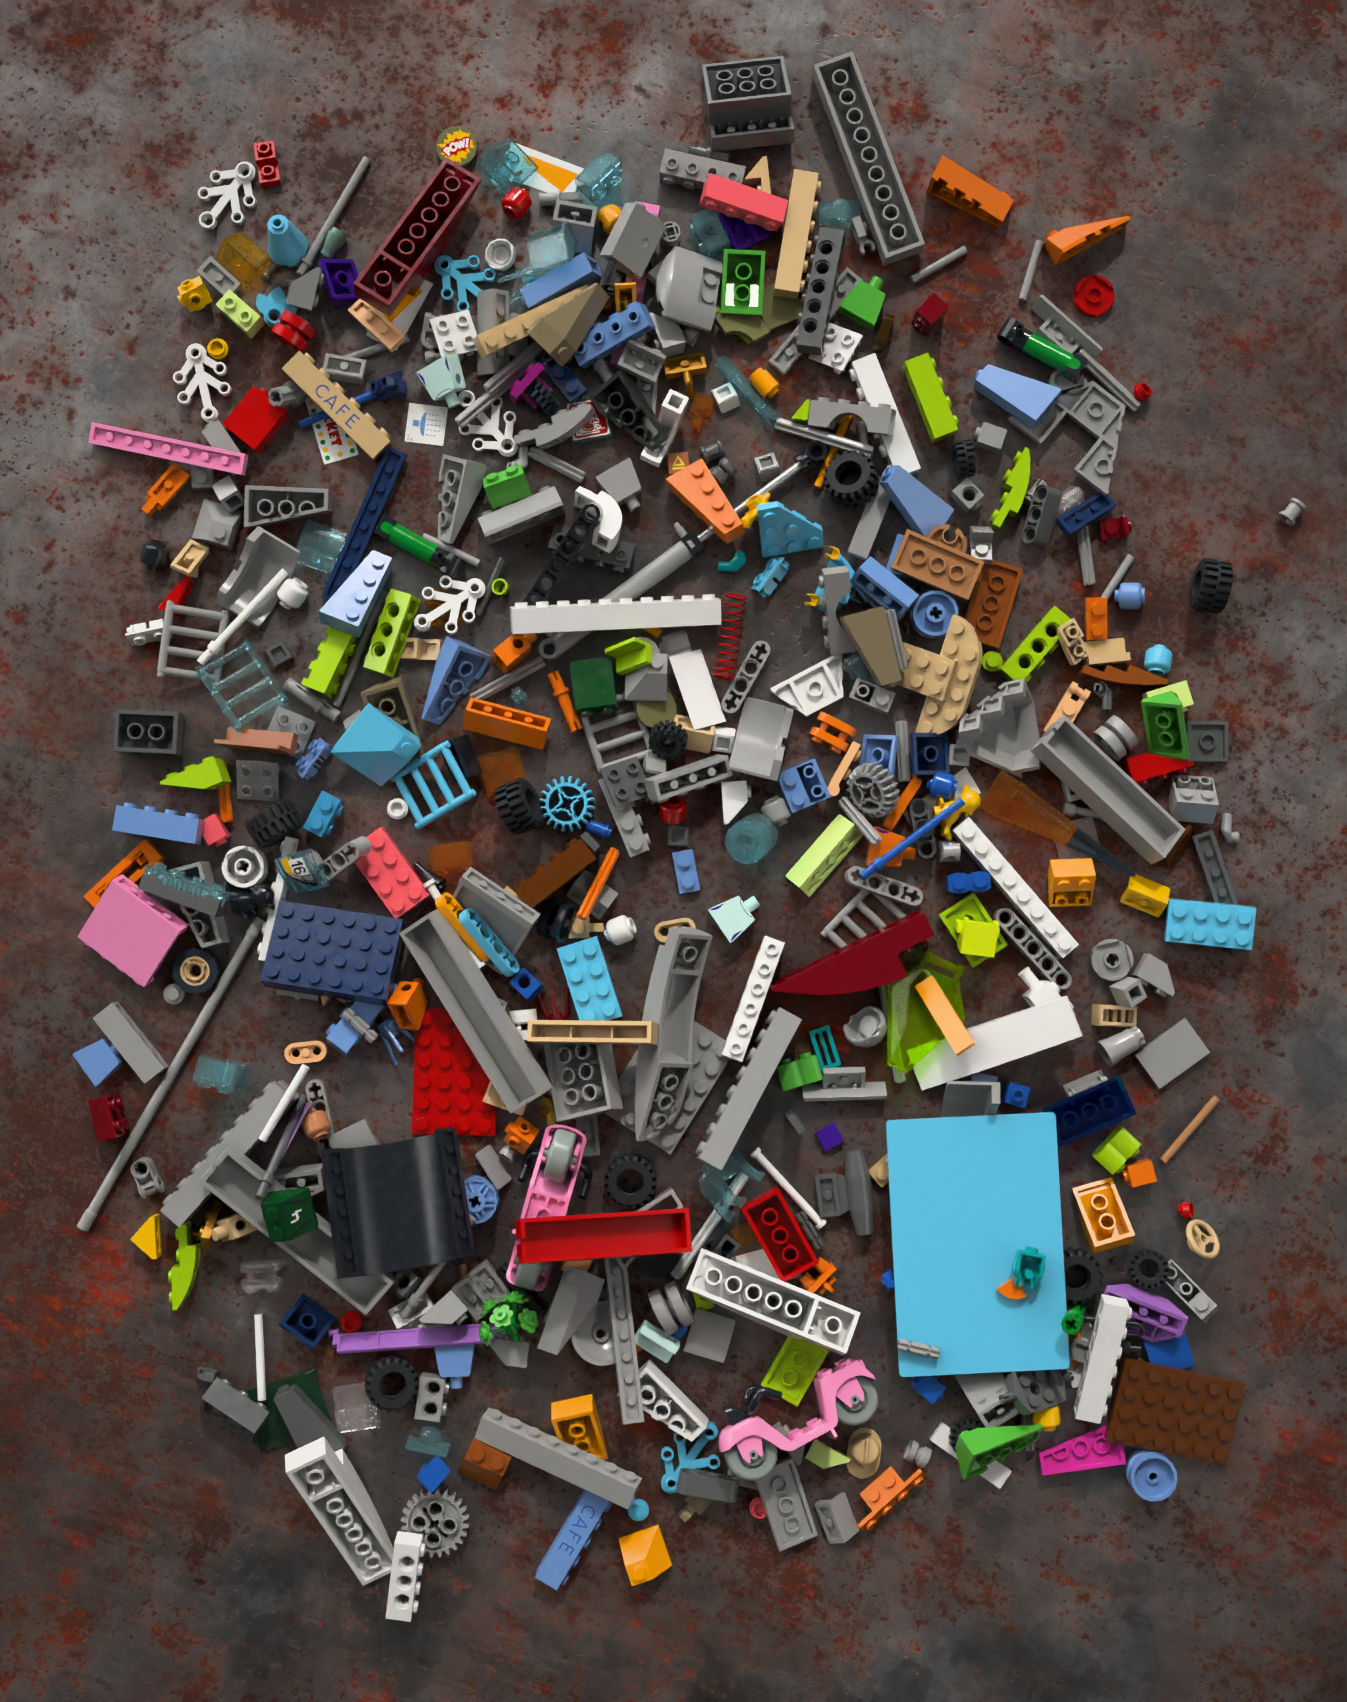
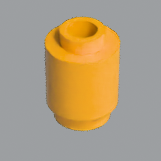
[749,367,779,399]

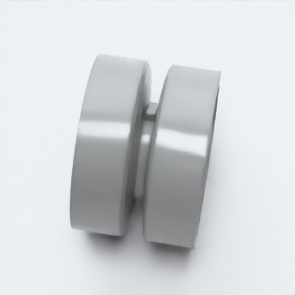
[1093,715,1139,761]

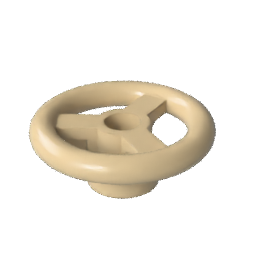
[1186,1219,1220,1259]

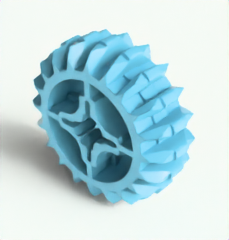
[540,776,595,832]

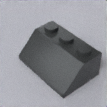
[199,1378,269,1445]

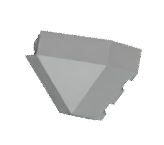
[959,678,1041,779]

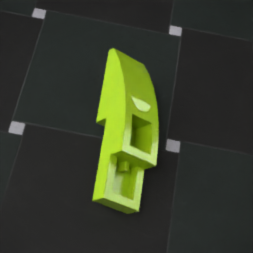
[989,447,1030,531]
[168,1222,201,1310]

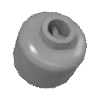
[761,795,792,827]

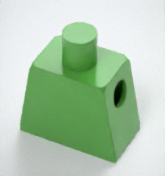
[838,276,886,331]

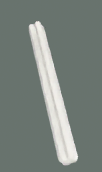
[671,1171,749,1280]

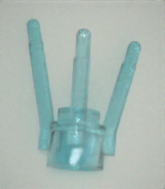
[486,264,539,302]

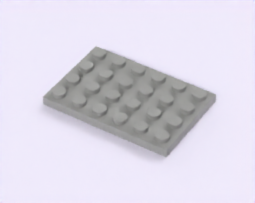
[605,1021,730,1155]

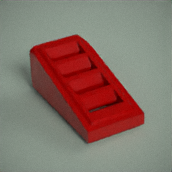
[158,575,195,617]

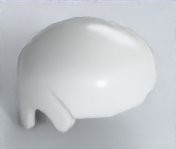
[485,239,516,271]

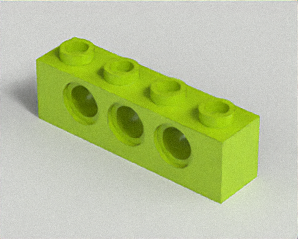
[363,589,421,678]
[998,606,1070,683]

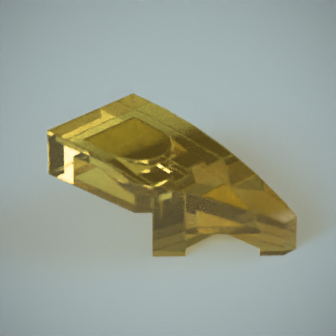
[540,1094,555,1127]

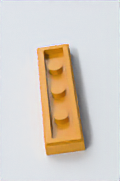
[915,975,975,1056]

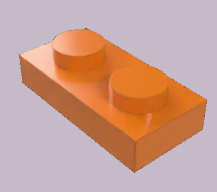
[1085,597,1107,640]

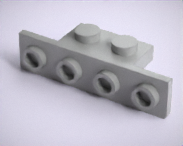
[1030,295,1103,359]
[802,1067,887,1101]

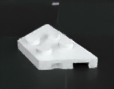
[770,654,843,717]

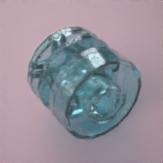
[725,813,778,864]

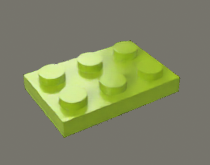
[938,892,1008,968]
[761,1336,829,1407]

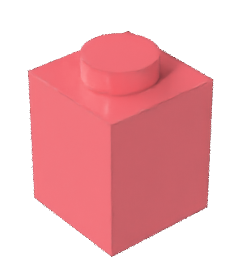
[202,814,231,848]

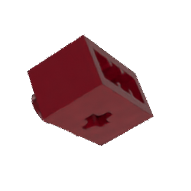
[911,292,949,337]

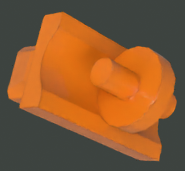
[799,1257,837,1295]

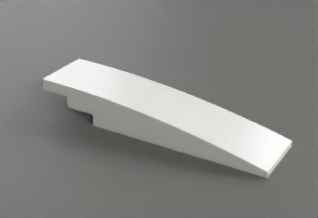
[907,995,1083,1090]

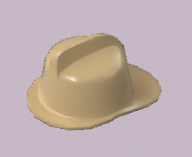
[846,1428,881,1479]

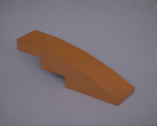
[1078,665,1169,687]

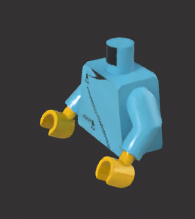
[804,546,863,612]

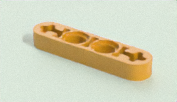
[435,893,496,962]

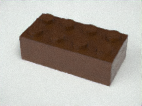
[514,838,598,909]

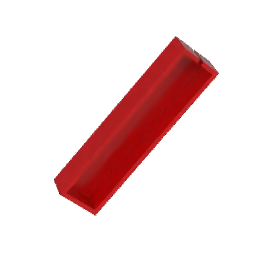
[515,1208,692,1265]

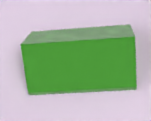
[1141,691,1190,760]

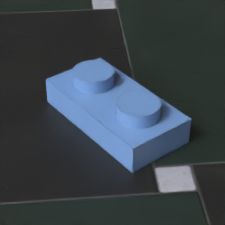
[672,849,700,894]

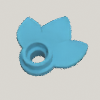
[256,287,298,328]

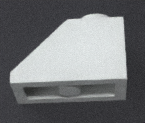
[721,781,751,825]

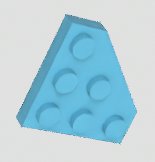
[757,501,824,558]

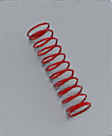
[712,593,747,679]

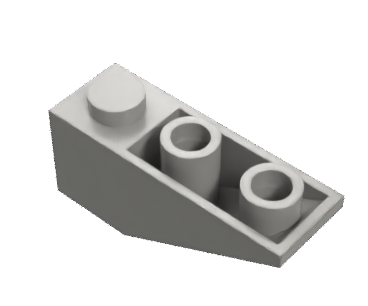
[1156,1259,1219,1324]

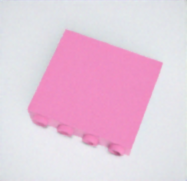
[77,874,189,987]

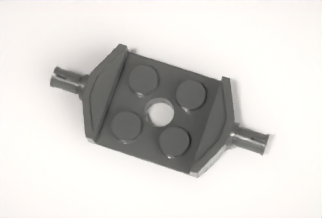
[999,1369,1074,1416]

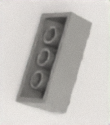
[478,486,565,545]

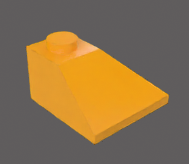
[619,1524,672,1586]

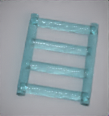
[195,638,289,732]

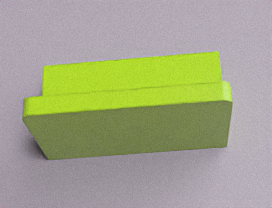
[605,637,652,676]

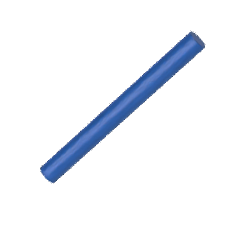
[299,391,378,428]

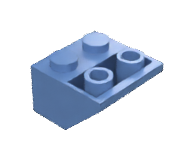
[777,758,831,814]

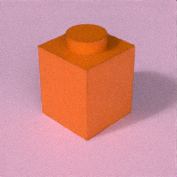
[1121,1158,1157,1188]

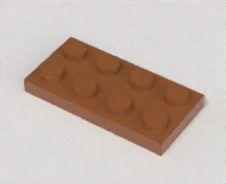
[964,560,1023,649]

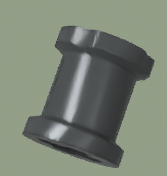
[700,439,726,464]

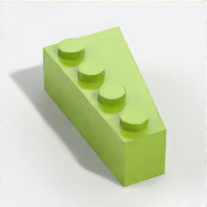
[301,626,363,698]

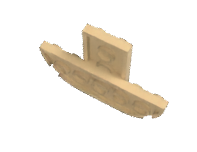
[896,614,982,735]

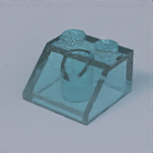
[475,138,538,195]

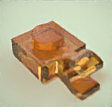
[690,392,715,432]

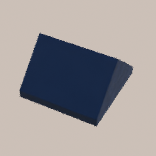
[910,733,950,777]
[279,1294,336,1350]

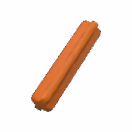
[218,761,233,823]

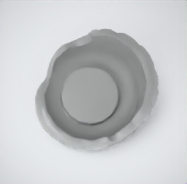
[843,1006,887,1047]

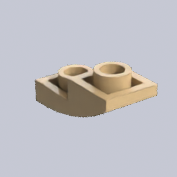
[1056,618,1090,665]

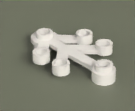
[198,162,257,230]
[173,343,232,423]
[458,390,518,457]
[414,575,485,635]

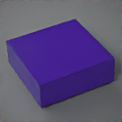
[816,1122,844,1151]

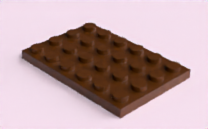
[1104,1357,1245,1466]

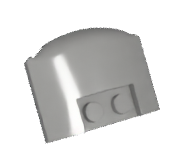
[656,246,723,333]

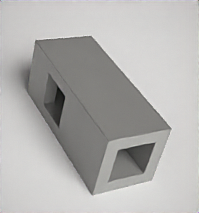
[201,420,250,477]

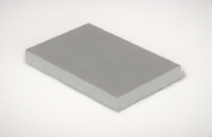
[1133,1018,1210,1089]

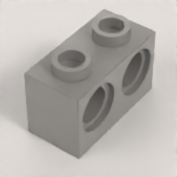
[414,1372,450,1422]

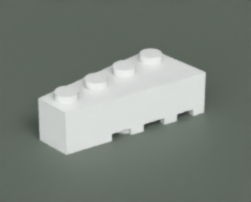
[617,1359,709,1442]

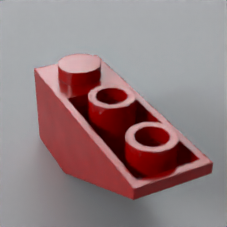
[1122,753,1194,785]

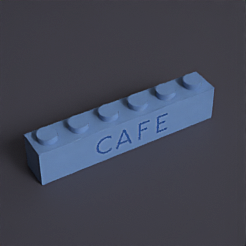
[535,1489,613,1591]

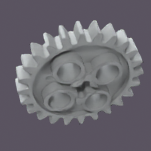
[401,1486,470,1558]

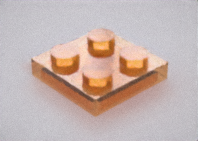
[477,746,527,797]

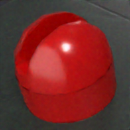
[1177,1201,1194,1219]

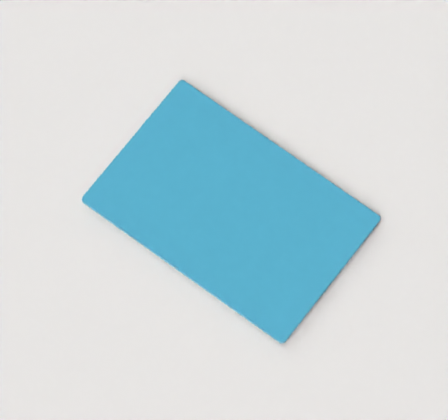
[886,1112,1070,1377]

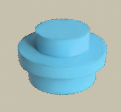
[628,1499,649,1521]

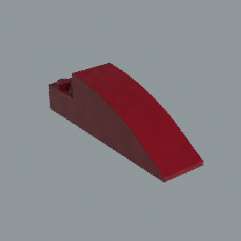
[353,157,481,317]
[770,909,935,995]

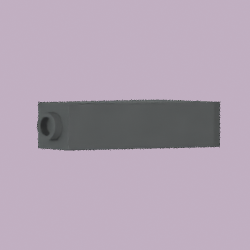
[274,1384,348,1452]

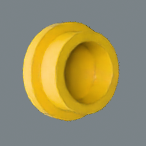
[207,338,229,360]

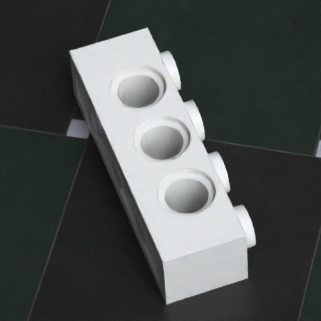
[386,1531,426,1622]

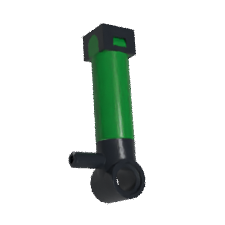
[996,317,1088,384]
[373,514,466,580]

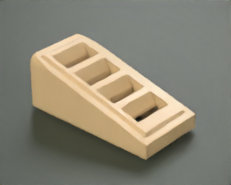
[1091,1004,1137,1027]

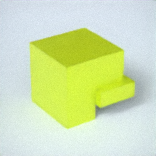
[955,917,1000,958]

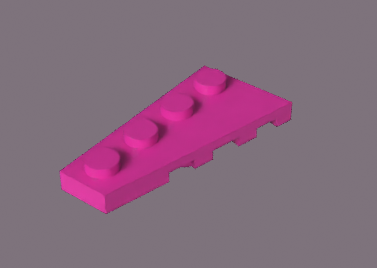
[1038,1424,1126,1475]

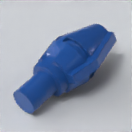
[880,1269,895,1291]

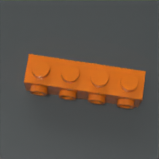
[462,697,551,750]

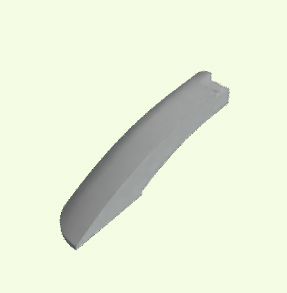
[635,926,713,1141]

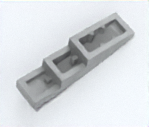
[847,475,891,561]

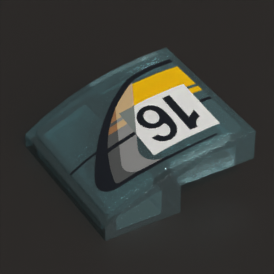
[274,848,330,895]

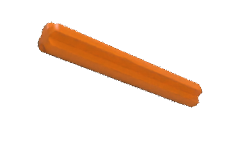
[577,847,620,921]

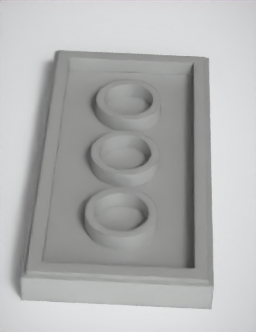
[755,1455,818,1552]

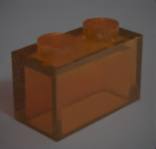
[428,840,475,875]

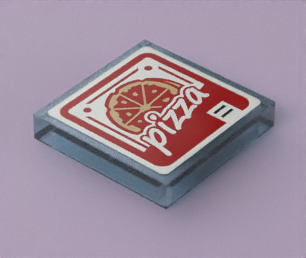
[564,398,613,445]

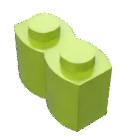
[1091,1125,1141,1175]

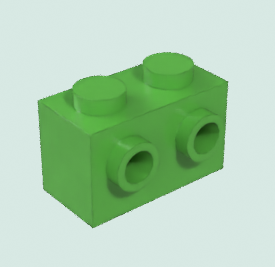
[482,465,532,509]

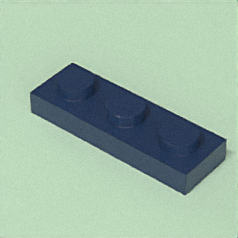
[1055,492,1116,538]

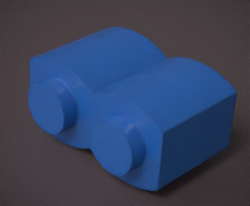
[944,871,991,894]

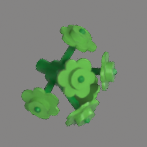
[479,1291,539,1346]

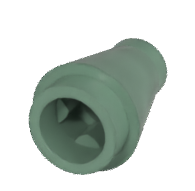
[320,226,348,259]

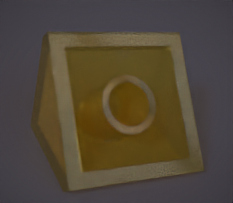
[215,231,272,290]

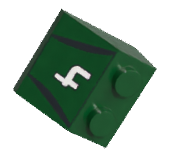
[260,1187,319,1243]

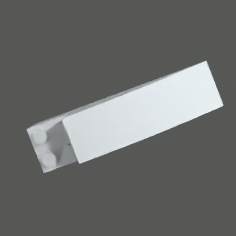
[686,1248,860,1355]
[285,1437,394,1586]

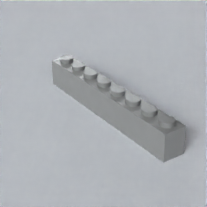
[475,1407,642,1510]

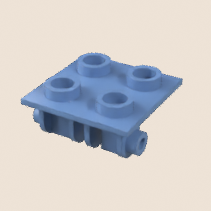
[295,737,333,780]

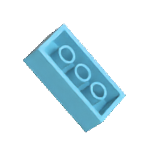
[1164,898,1256,950]
[557,936,623,1021]

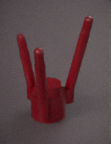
[537,985,570,1020]

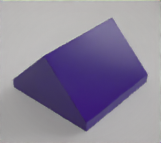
[318,259,360,309]

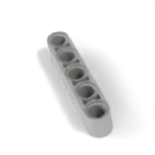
[993,908,1072,989]

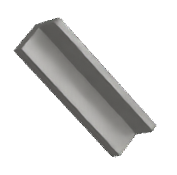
[477,288,509,376]
[93,1002,170,1083]

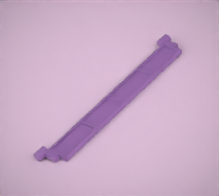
[328,1323,501,1354]

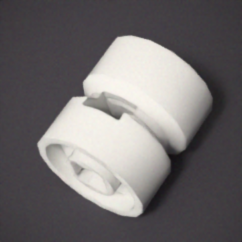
[509,1008,537,1040]

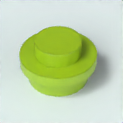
[982,651,1003,672]

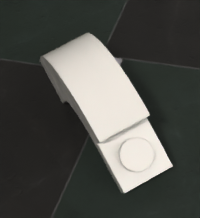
[640,389,689,468]
[574,486,622,553]

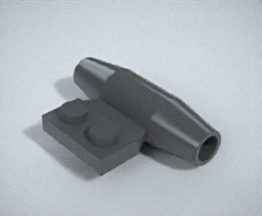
[815,1148,874,1235]

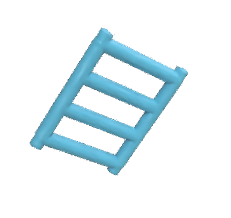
[390,741,477,830]

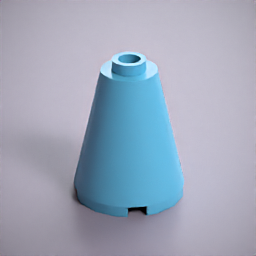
[267,215,309,267]

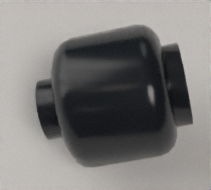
[140,539,170,572]

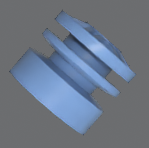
[464,1175,500,1224]

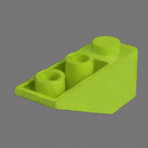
[160,756,231,790]

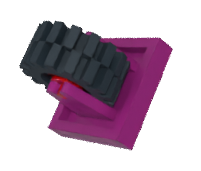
[509,362,560,416]

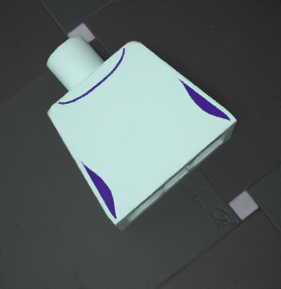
[417,354,466,408]
[708,896,760,943]

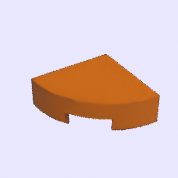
[997,1277,1027,1299]

